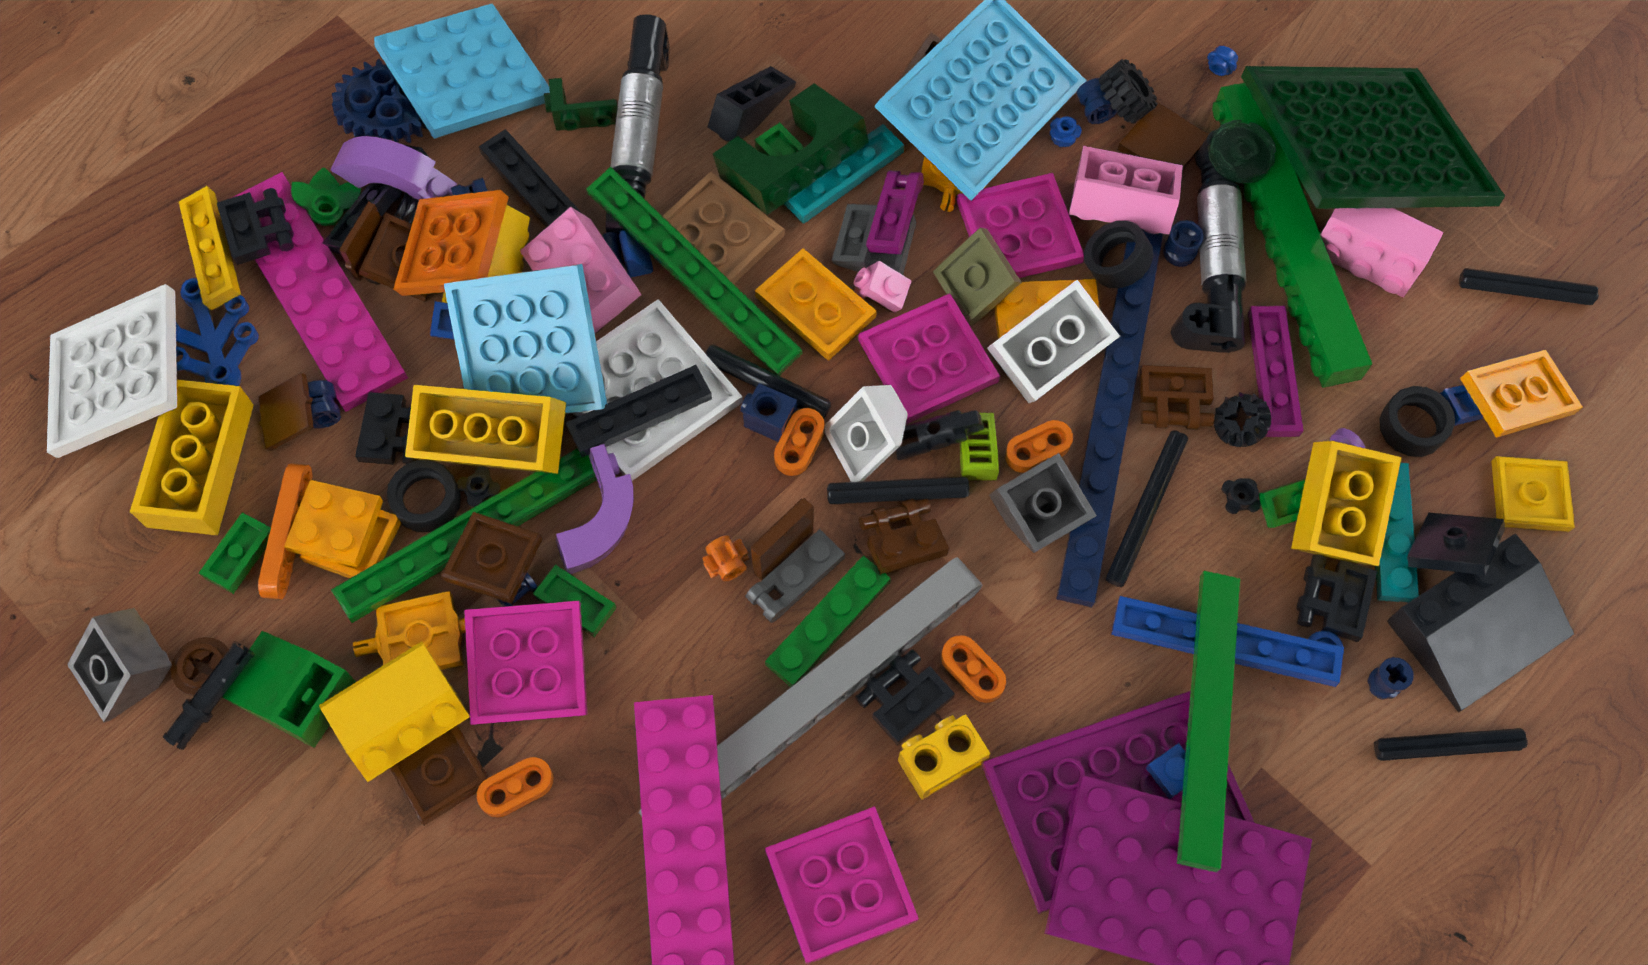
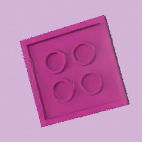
[957,173,1084,278]
[858,293,1000,424]
[464,601,588,725]
[765,806,919,965]

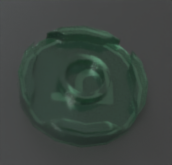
[1208,120,1276,183]

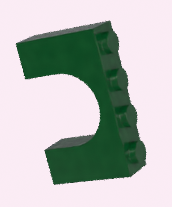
[712,83,869,215]

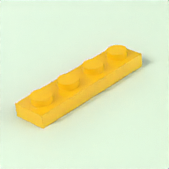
[179,186,241,310]

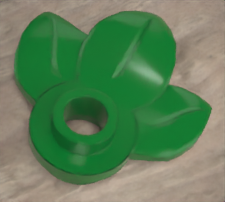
[291,168,361,226]

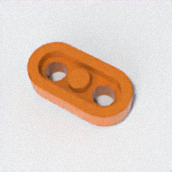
[774,408,825,476]
[1005,420,1073,473]
[941,635,1006,703]
[477,757,554,818]

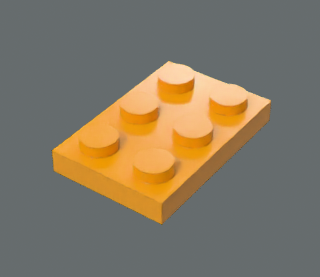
[755,248,877,361]
[995,279,1100,339]
[1460,350,1583,438]

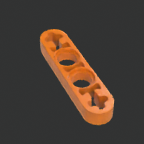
[258,463,312,600]

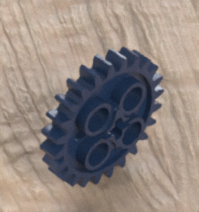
[332,59,428,143]

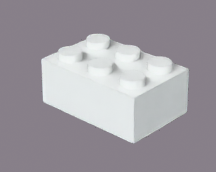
[987,280,1120,403]

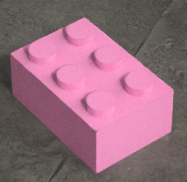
[1069,146,1183,235]
[520,207,642,334]
[1321,208,1444,298]

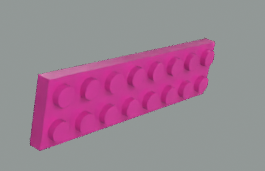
[229,172,408,412]
[634,695,735,965]

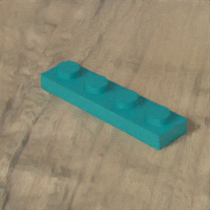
[784,124,905,224]
[1375,463,1419,603]

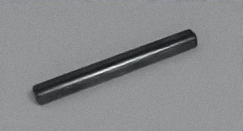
[1106,430,1188,587]

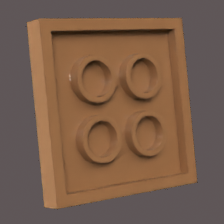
[663,172,785,284]

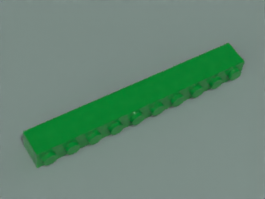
[1212,83,1373,388]

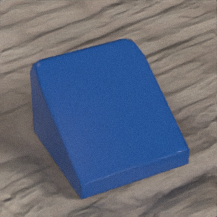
[619,231,653,278]

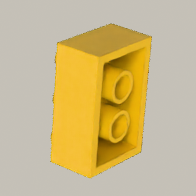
[1291,441,1401,566]

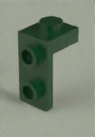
[544,78,618,131]

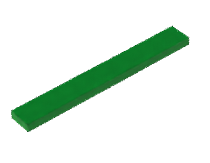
[586,167,803,376]
[331,448,597,623]
[1177,570,1240,872]

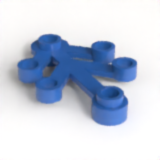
[176,278,259,386]

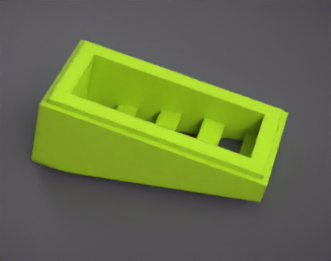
[959,413,999,480]

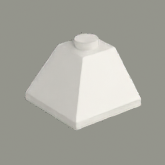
[824,385,908,482]

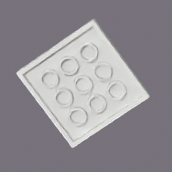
[47,284,177,458]
[573,299,743,481]

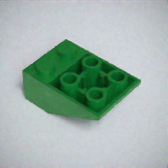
[222,631,357,748]

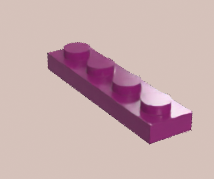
[1248,306,1304,437]

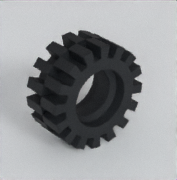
[1099,59,1157,124]

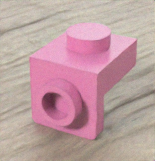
[854,261,911,313]

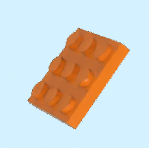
[393,190,509,296]

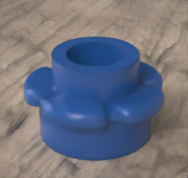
[1207,46,1238,76]
[1049,116,1082,147]

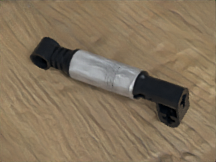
[606,14,670,234]
[1171,129,1247,353]

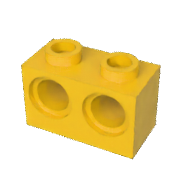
[898,714,991,800]

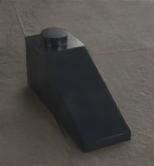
[707,66,796,142]

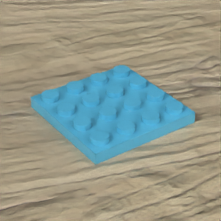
[374,3,550,139]
[444,264,607,413]

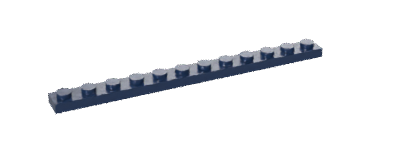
[1056,229,1163,607]

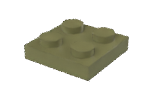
[933,228,1022,326]

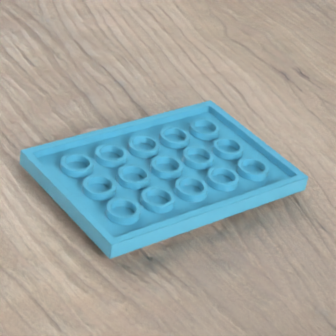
[874,0,1087,201]

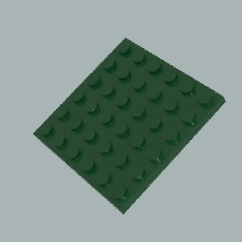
[1241,66,1505,209]

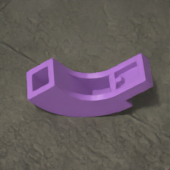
[330,136,457,201]
[556,444,633,574]

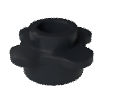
[457,466,500,507]
[1221,478,1261,514]

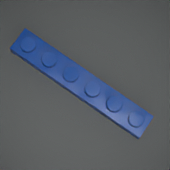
[1111,596,1344,687]

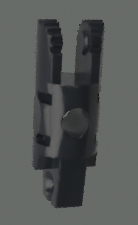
[896,410,984,460]

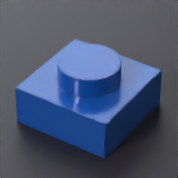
[430,301,455,340]
[1440,385,1484,426]
[1146,743,1186,799]

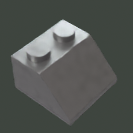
[989,453,1097,553]
[67,608,172,722]

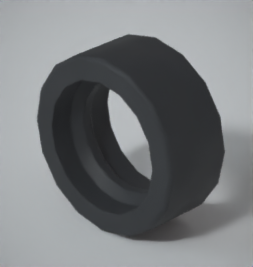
[1084,221,1154,288]
[1379,386,1455,457]
[387,460,461,532]

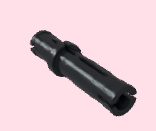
[163,641,255,750]

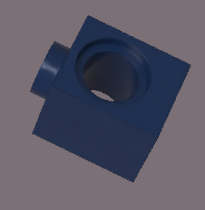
[740,383,797,442]

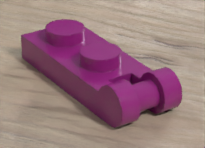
[866,170,924,255]

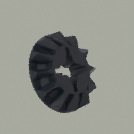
[1213,392,1272,447]

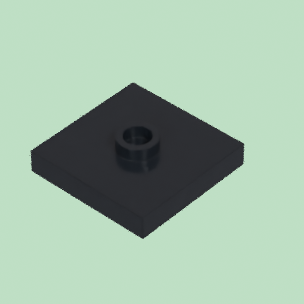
[1407,512,1505,575]

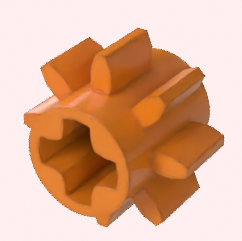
[702,535,749,581]

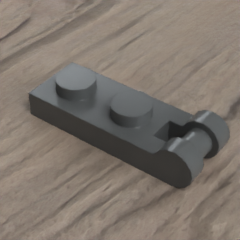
[745,529,845,623]

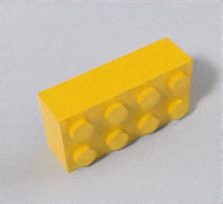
[130,380,254,536]
[405,385,566,474]

